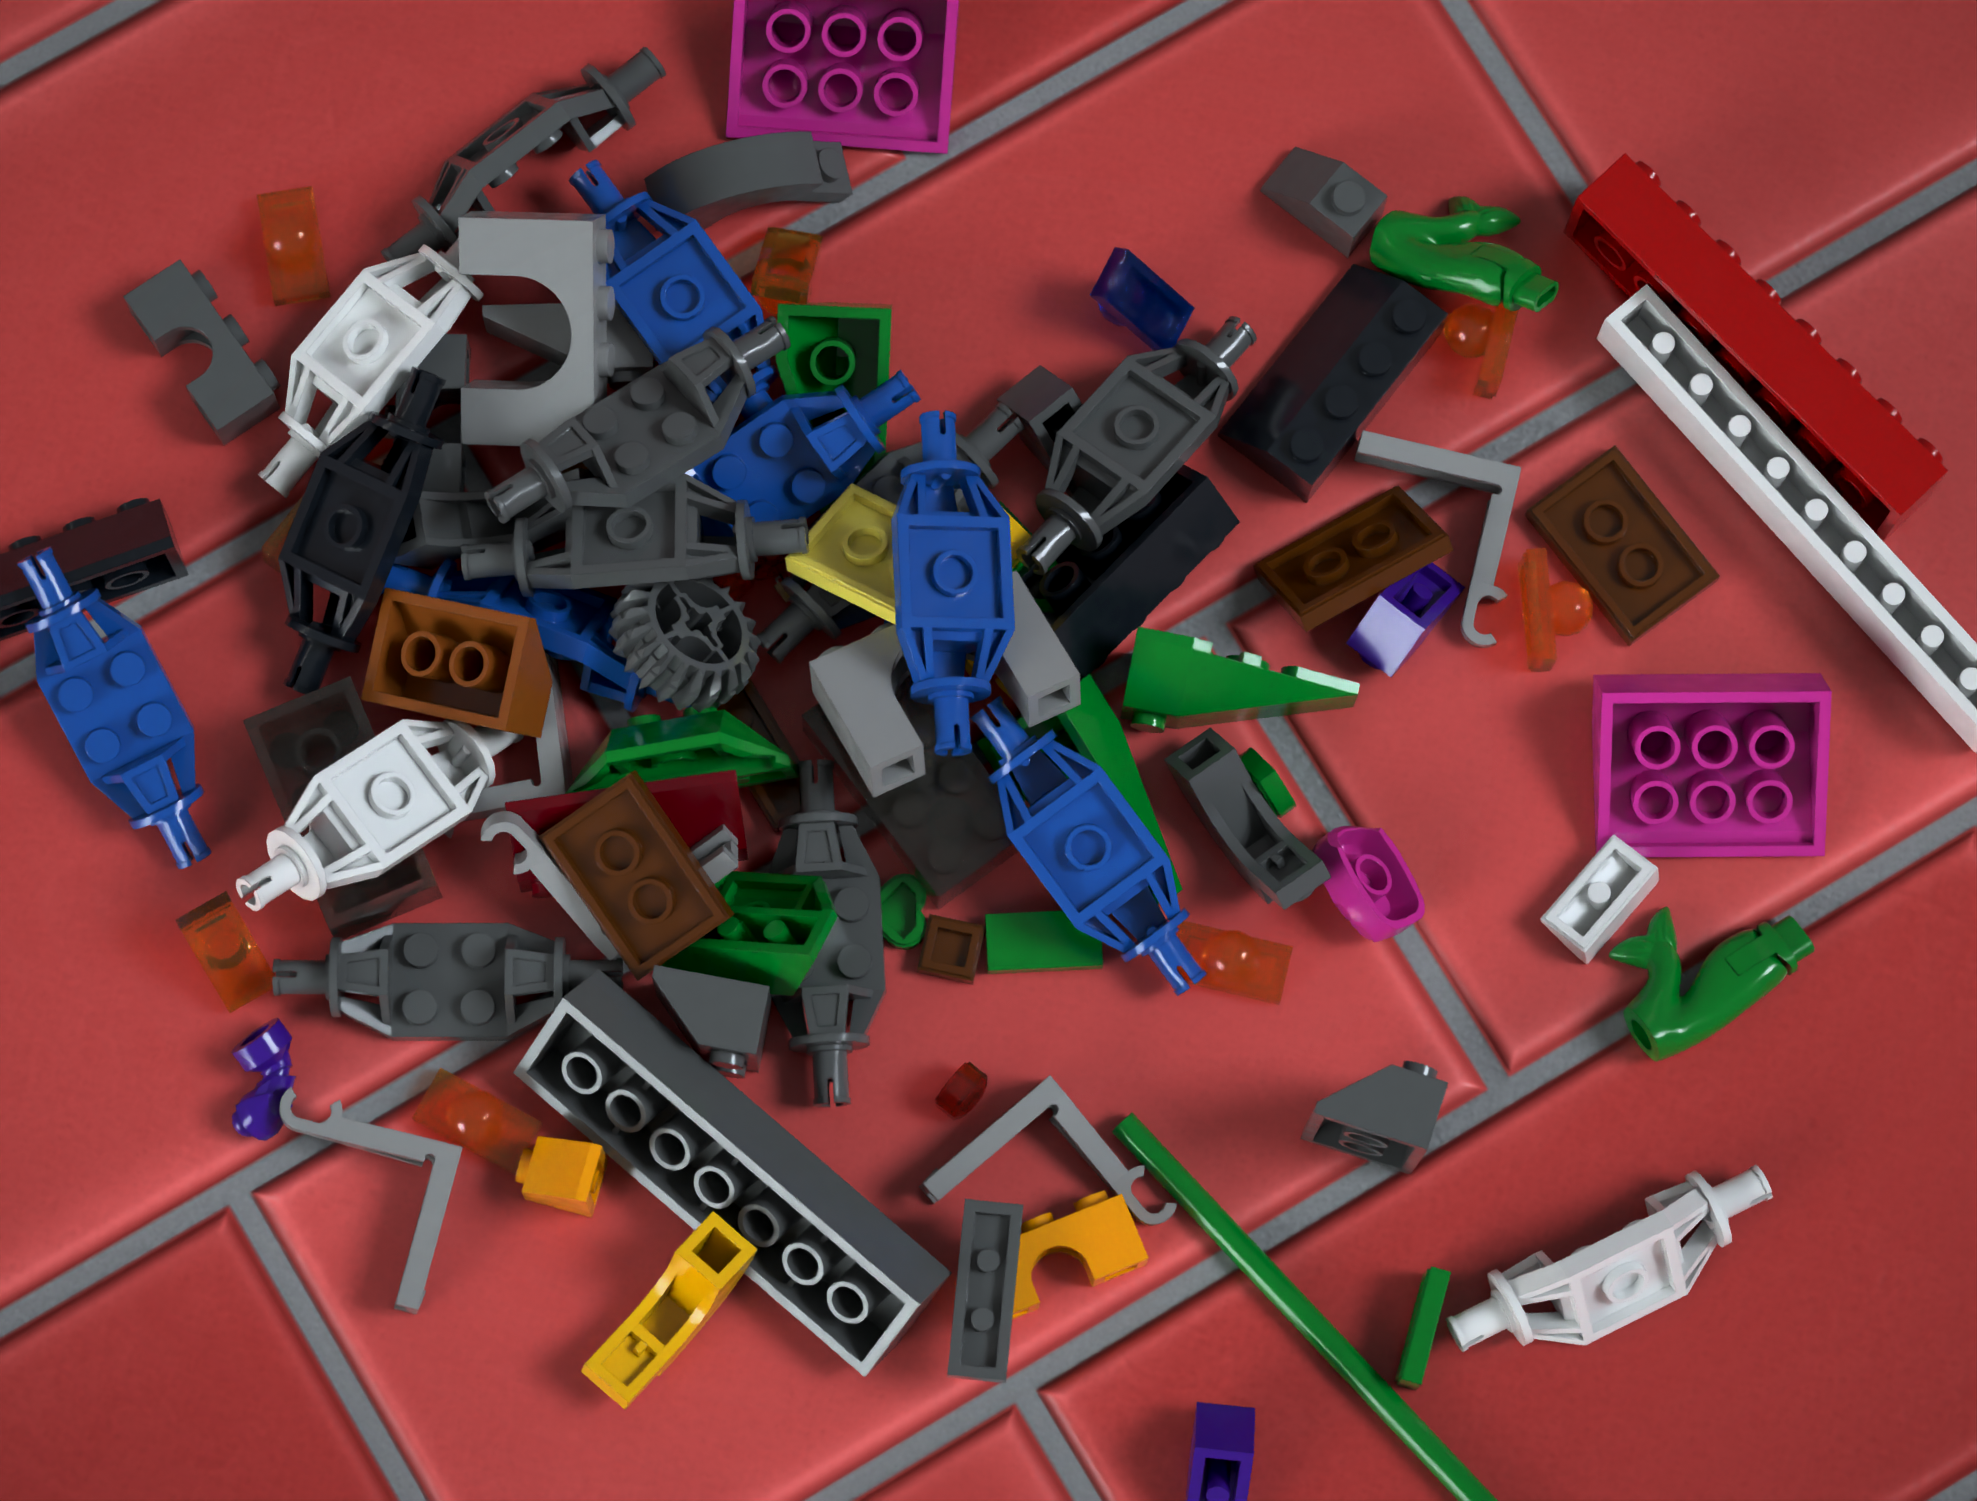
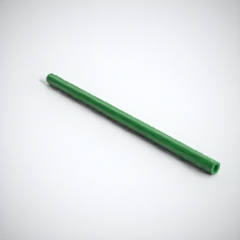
[1112,1113,1498,1501]

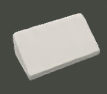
[1540,834,1659,964]

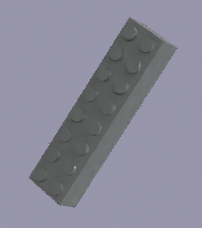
[513,969,952,1377]

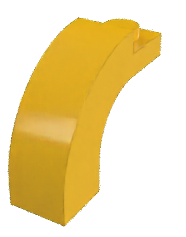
[581,1211,758,1410]

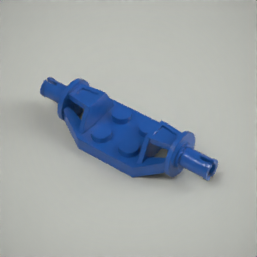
[569,160,779,420]
[685,370,921,537]
[891,410,1015,756]
[17,546,211,869]
[381,558,692,713]
[971,696,1207,996]

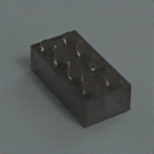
[802,674,1018,910]
[243,676,443,939]

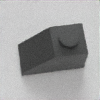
[1260,147,1388,258]
[997,365,1083,497]

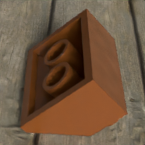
[361,587,553,738]

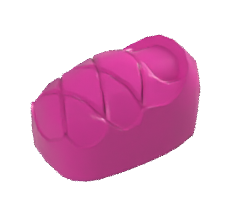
[1312,826,1425,942]

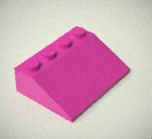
[726,0,960,154]
[1592,673,1832,857]

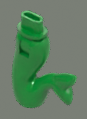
[1370,196,1559,312]
[1608,906,1815,1061]

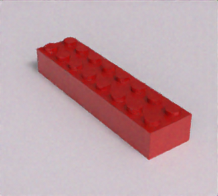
[1563,153,1948,542]

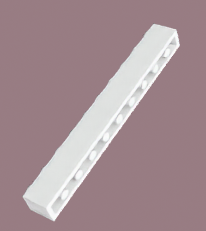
[1596,284,1977,754]

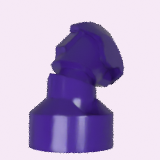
[231,1018,296,1141]

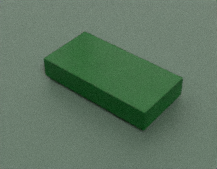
[985,911,1103,974]
[1395,1266,1451,1391]

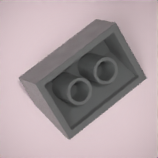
[1301,1061,1448,1175]

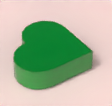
[1239,747,1296,818]
[881,873,927,950]

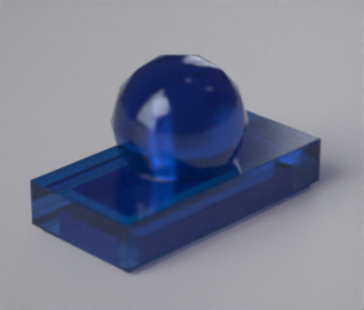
[1090,247,1195,351]

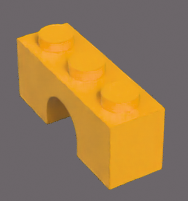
[1012,1191,1149,1320]

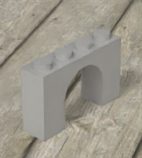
[458,211,615,446]
[809,570,1081,798]

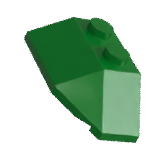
[565,706,799,794]
[660,871,838,996]

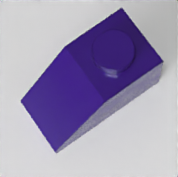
[1346,562,1465,677]
[1185,1402,1255,1501]

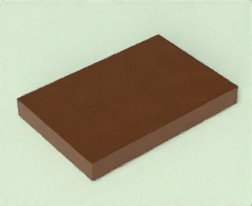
[1525,445,1720,646]
[1253,486,1454,632]
[538,770,735,981]

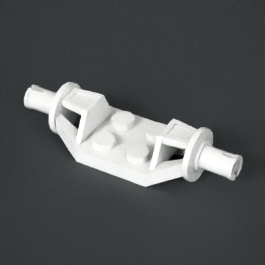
[258,238,484,498]
[236,719,524,911]
[1446,1165,1773,1352]

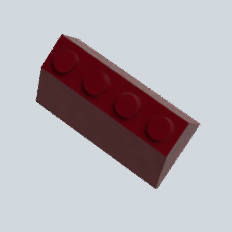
[505,769,748,898]

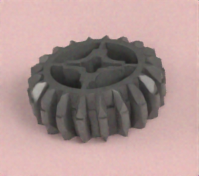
[608,578,761,713]

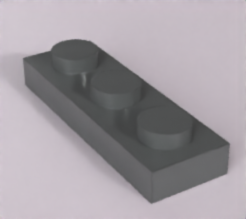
[947,1199,1023,1383]

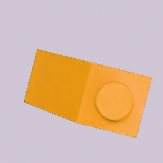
[515,1136,608,1218]

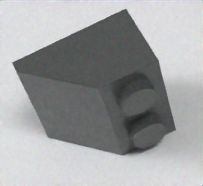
[652,965,772,1079]

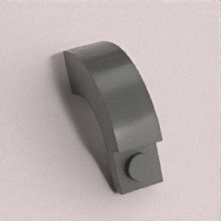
[644,131,853,231]
[1164,728,1331,910]

